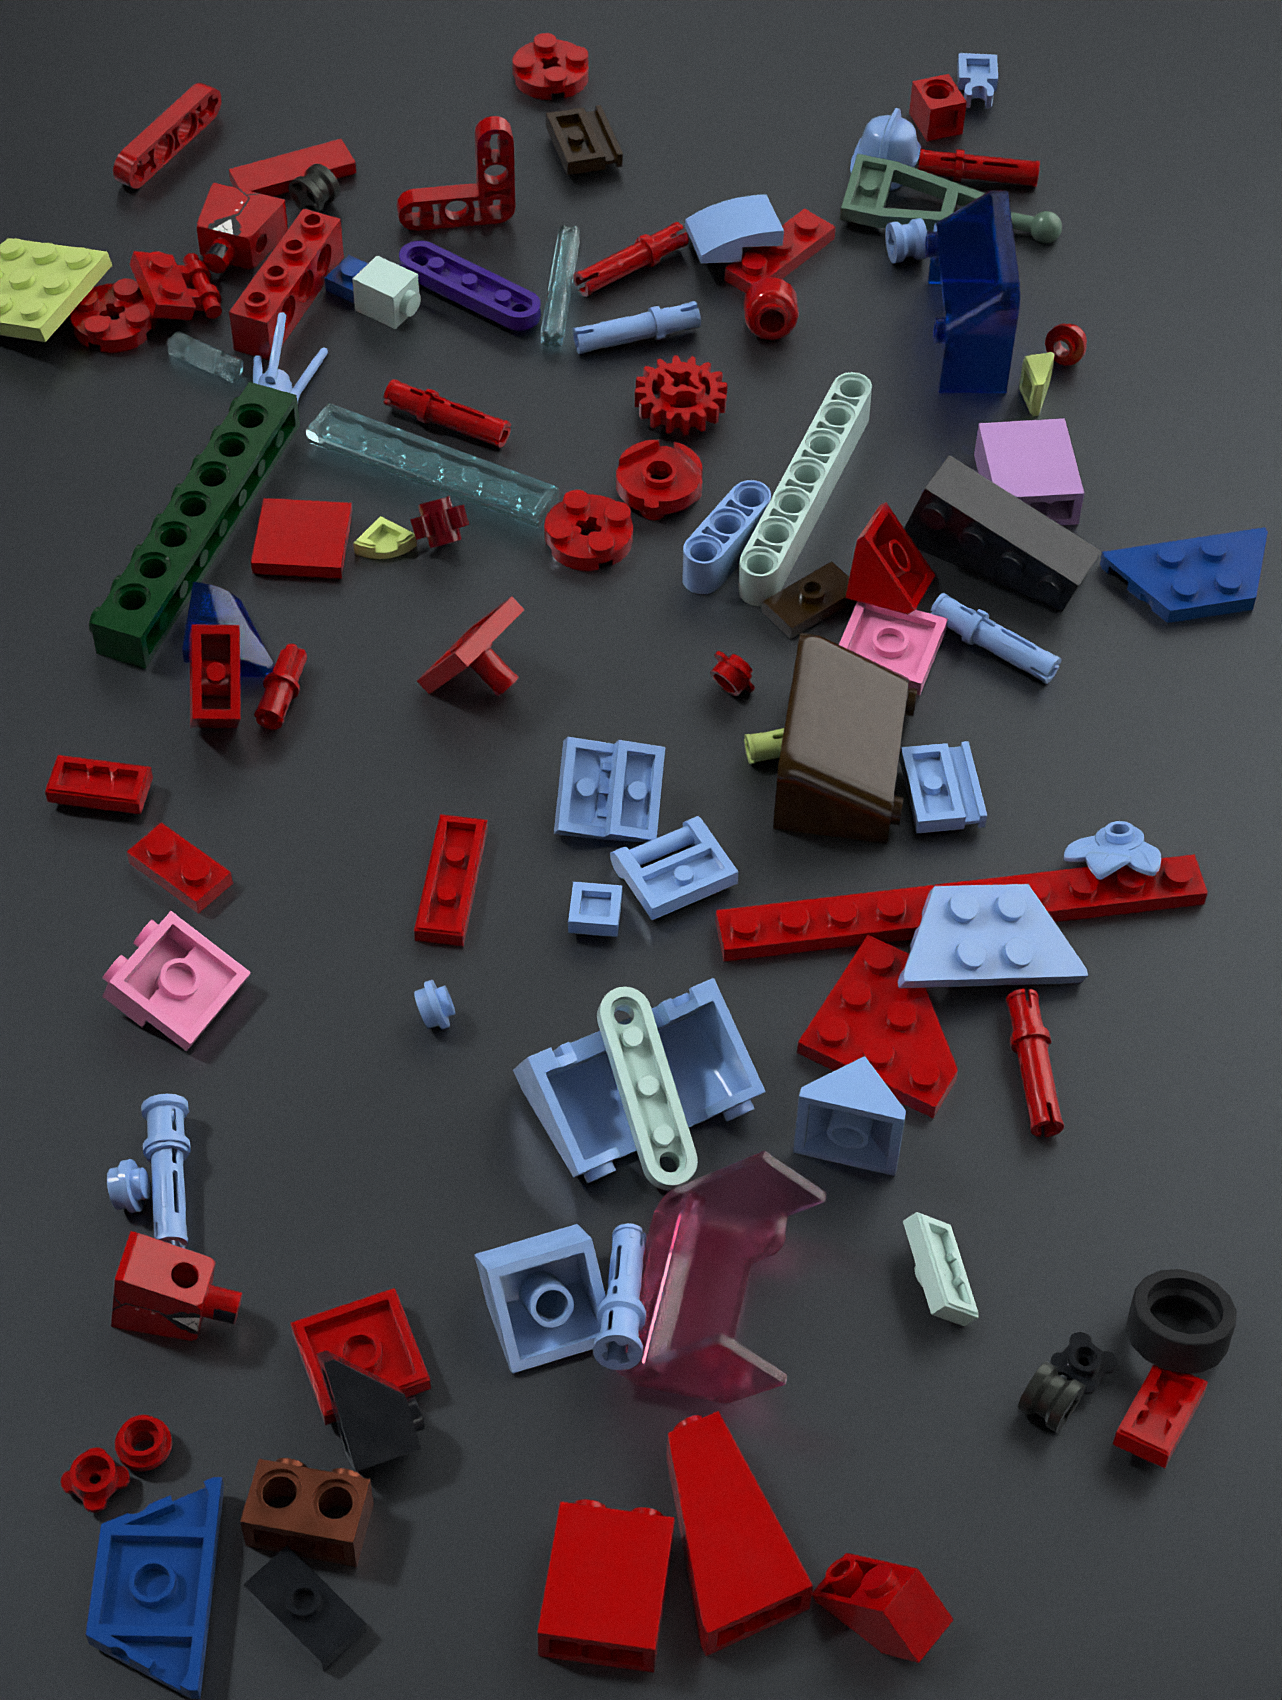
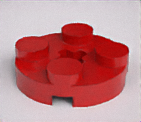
[512,33,588,100]
[70,278,157,353]
[616,440,702,520]
[544,489,633,571]

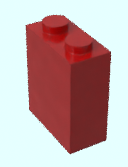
[537,1499,675,1673]

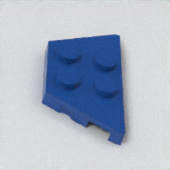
[1100,527,1268,623]
[86,1477,224,1699]

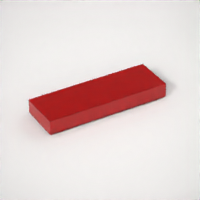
[229,139,356,197]
[414,814,488,946]

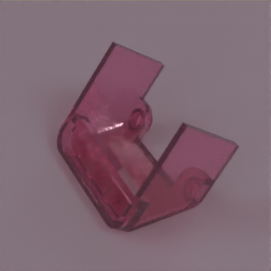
[616,1151,827,1404]

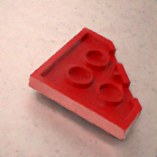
[797,935,958,1119]

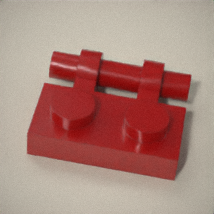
[129,251,222,320]

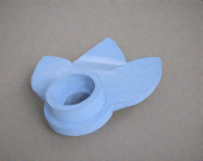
[1064,821,1161,880]

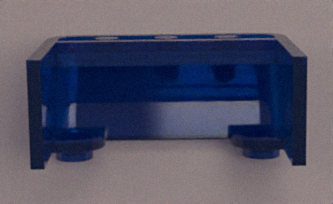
[925,191,1020,393]

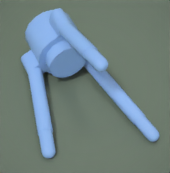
[253,312,328,403]

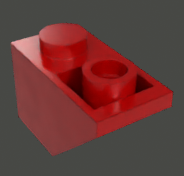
[812,1553,954,1663]

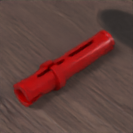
[918,149,1040,187]
[573,221,689,297]
[383,379,511,448]
[1006,989,1064,1137]

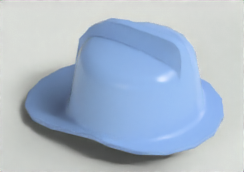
[850,108,921,191]

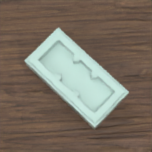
[903,1212,979,1326]

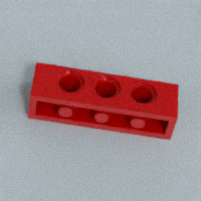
[229,208,344,360]

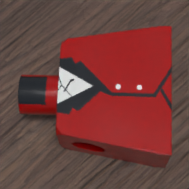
[197,182,288,273]
[111,1231,243,1341]

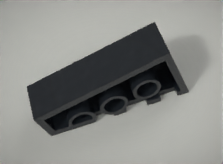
[904,455,1102,611]

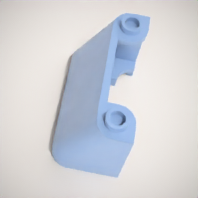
[513,978,766,1183]

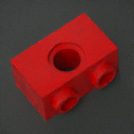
[189,624,241,728]

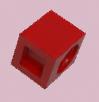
[909,74,967,141]

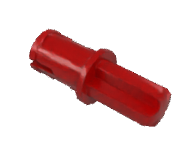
[254,643,307,729]

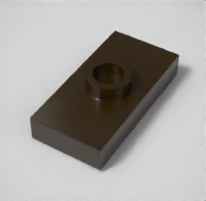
[762,561,855,639]

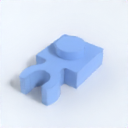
[957,53,998,109]

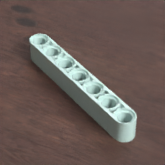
[738,372,872,606]

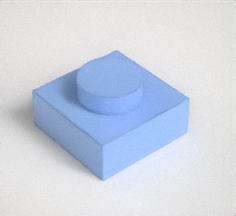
[568,882,622,937]

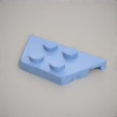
[898,884,1088,988]

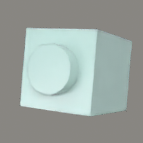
[352,256,421,329]

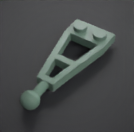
[839,153,1062,244]

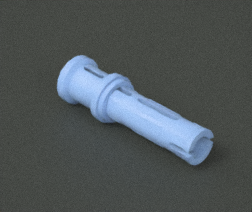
[141,1094,191,1248]
[593,1223,647,1370]

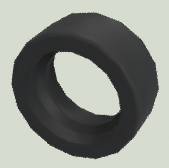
[1126,1269,1237,1374]

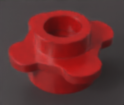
[710,651,755,696]
[60,1447,130,1513]

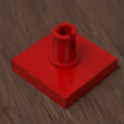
[417,596,524,697]

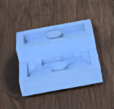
[685,194,784,263]
[554,737,665,842]

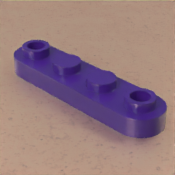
[399,241,541,331]

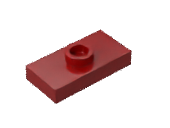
[45,755,153,814]
[1113,1365,1208,1468]

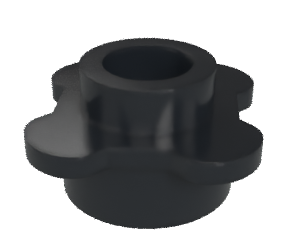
[1050,1332,1117,1394]

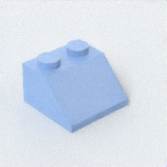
[474,1224,606,1374]

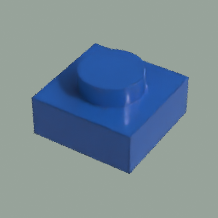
[324,255,368,303]

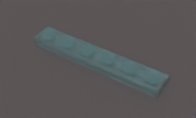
[306,403,559,528]

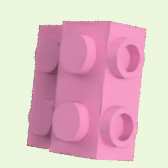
[102,911,251,1051]

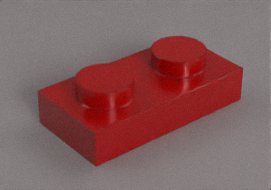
[127,822,233,914]

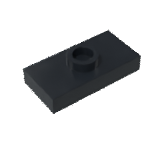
[243,1546,367,1671]

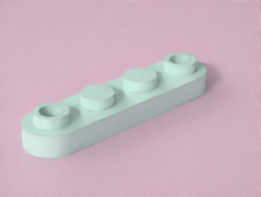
[597,987,698,1190]

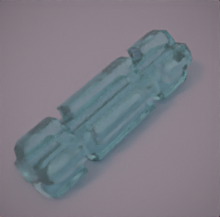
[167,332,245,383]

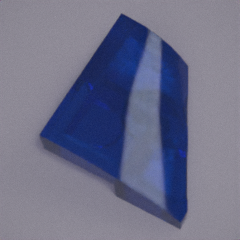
[182,582,274,677]

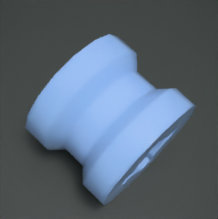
[885,218,929,263]

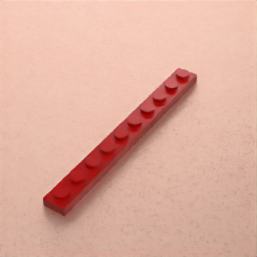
[715,854,1208,961]

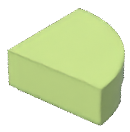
[354,516,417,559]

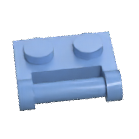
[610,816,739,920]

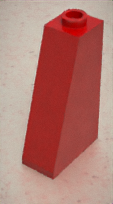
[666,1411,813,1656]

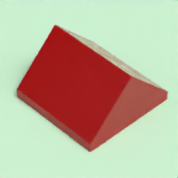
[845,502,935,615]

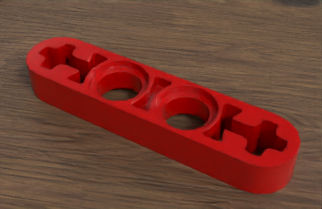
[113,83,221,189]

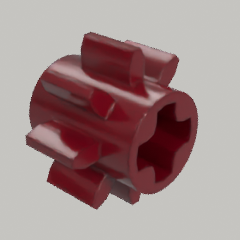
[410,496,469,548]

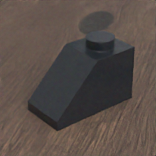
[316,1350,425,1472]

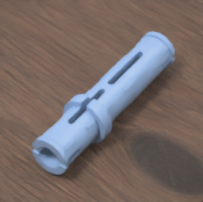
[573,301,701,354]
[930,593,1061,684]

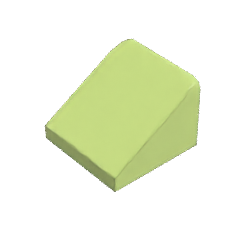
[1019,352,1055,416]

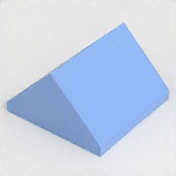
[793,1056,906,1176]

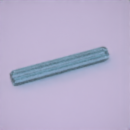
[540,225,580,348]

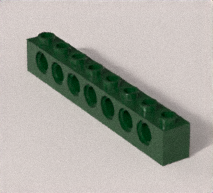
[89,382,300,669]

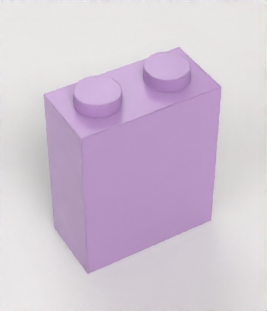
[974,418,1084,525]

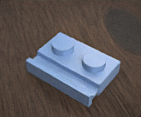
[899,741,987,833]

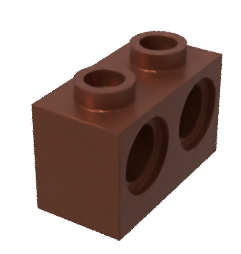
[240,1458,374,1567]

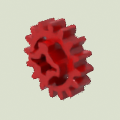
[634,355,728,435]

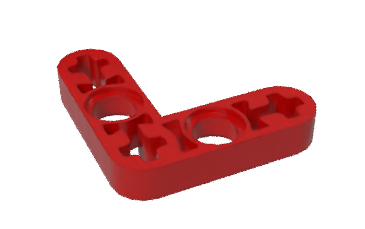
[397,116,516,231]

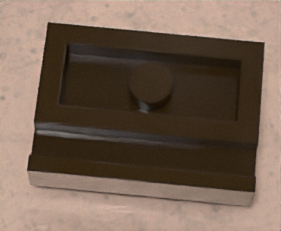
[546,105,623,175]

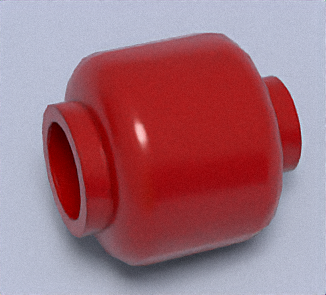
[744,277,799,340]

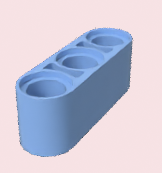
[682,480,771,594]

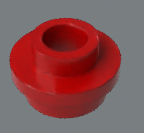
[1045,323,1087,366]
[115,1415,172,1471]

